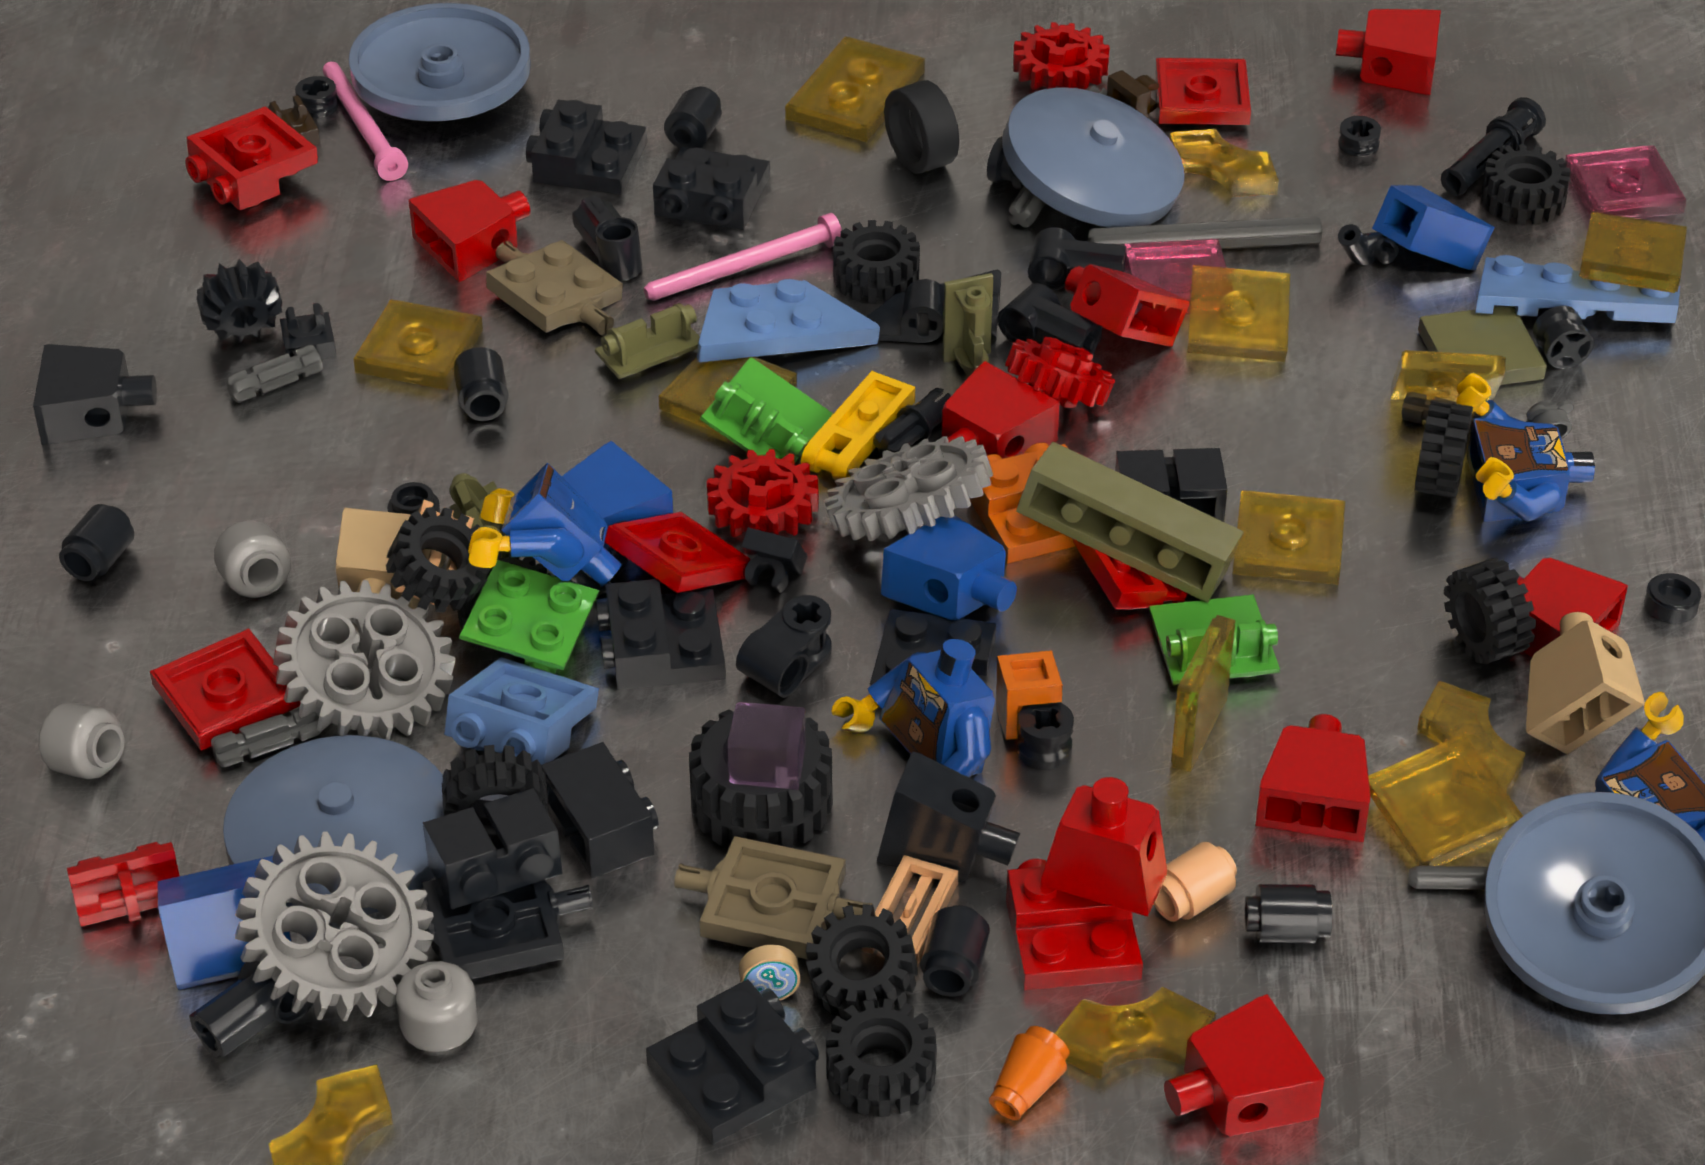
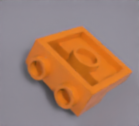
[970,443,1076,564]

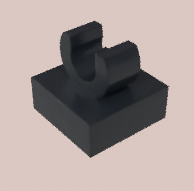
[280,303,337,359]
[741,527,808,593]

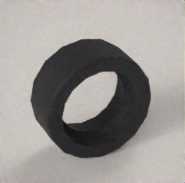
[884,80,960,174]

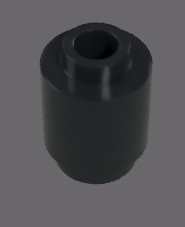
[664,86,722,149]
[453,347,509,421]
[59,504,134,581]
[1244,884,1332,944]
[920,905,990,997]

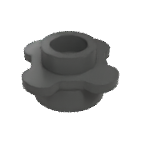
[1526,400,1574,439]

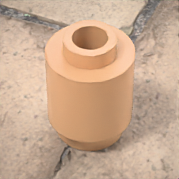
[1153,842,1237,922]

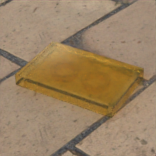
[785,36,925,142]
[1579,212,1687,293]

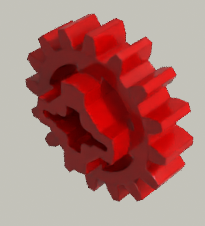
[1013,22,1110,90]
[1005,337,1115,408]
[707,449,819,538]

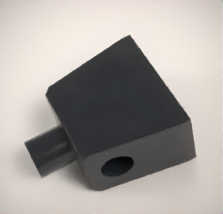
[33,344,157,445]
[877,751,1020,882]

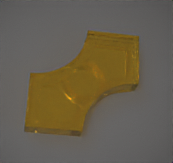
[1170,129,1279,197]
[1417,681,1526,803]
[1054,987,1217,1079]
[269,1064,393,1165]

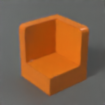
[996,650,1063,740]

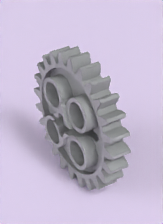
[824,436,993,541]
[273,580,455,740]
[235,832,434,1021]

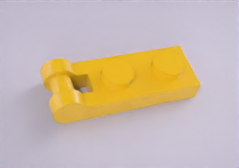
[801,371,915,480]

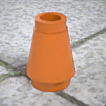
[989,1026,1070,1120]

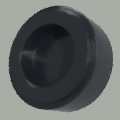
[1644,573,1701,624]

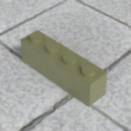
[1016,442,1244,603]

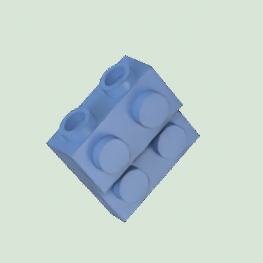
[444,657,599,765]

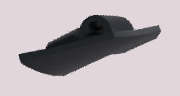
[866,269,1001,343]

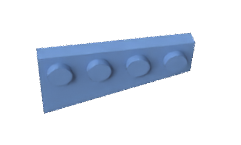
[1475,255,1680,323]

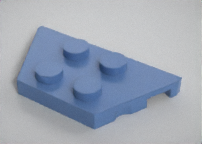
[697,279,880,362]

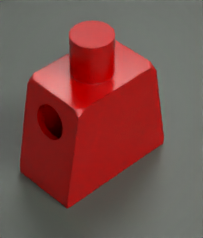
[1336,9,1441,95]
[409,180,531,282]
[1065,264,1190,347]
[942,361,1060,459]
[1517,558,1628,657]
[1255,714,1370,842]
[1041,777,1167,917]
[1164,994,1325,1136]

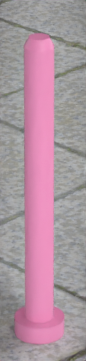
[323,62,408,181]
[643,213,842,301]

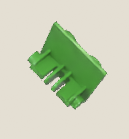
[700,357,833,462]
[459,560,599,674]
[1149,594,1280,685]

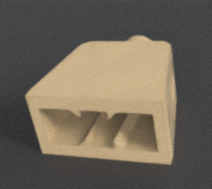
[336,508,447,610]
[1526,612,1645,755]

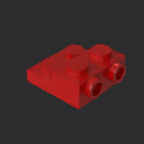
[185,106,318,210]
[1006,858,1143,991]

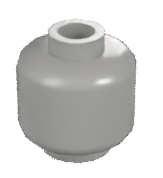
[214,520,291,598]
[38,702,125,779]
[396,961,477,1052]

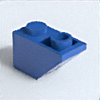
[1372,185,1495,270]

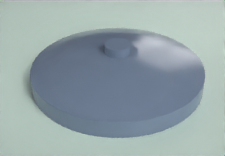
[349,3,531,121]
[1002,87,1184,227]
[223,735,443,915]
[1484,792,1705,1015]

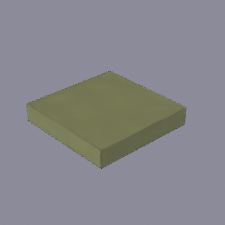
[1418,306,1547,391]

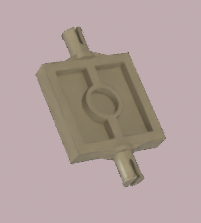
[486,240,623,335]
[674,836,873,959]

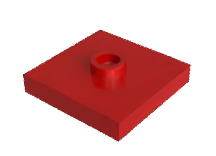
[1155,58,1251,125]
[605,512,750,593]
[150,628,301,750]

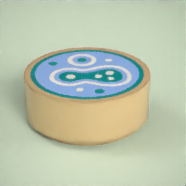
[738,945,800,1001]

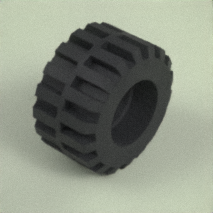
[689,704,833,848]

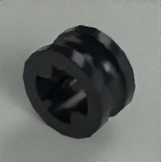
[295,76,338,118]
[1338,115,1381,156]

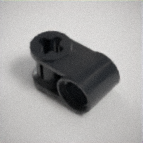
[736,595,832,697]

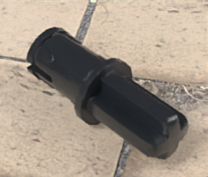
[873,388,951,457]

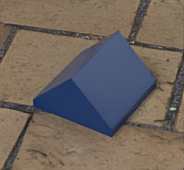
[158,856,292,990]

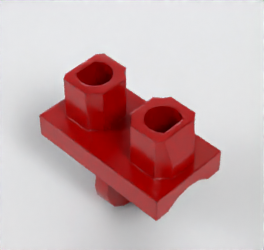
[67,842,180,927]

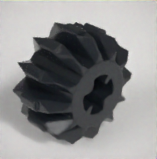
[196,259,282,343]

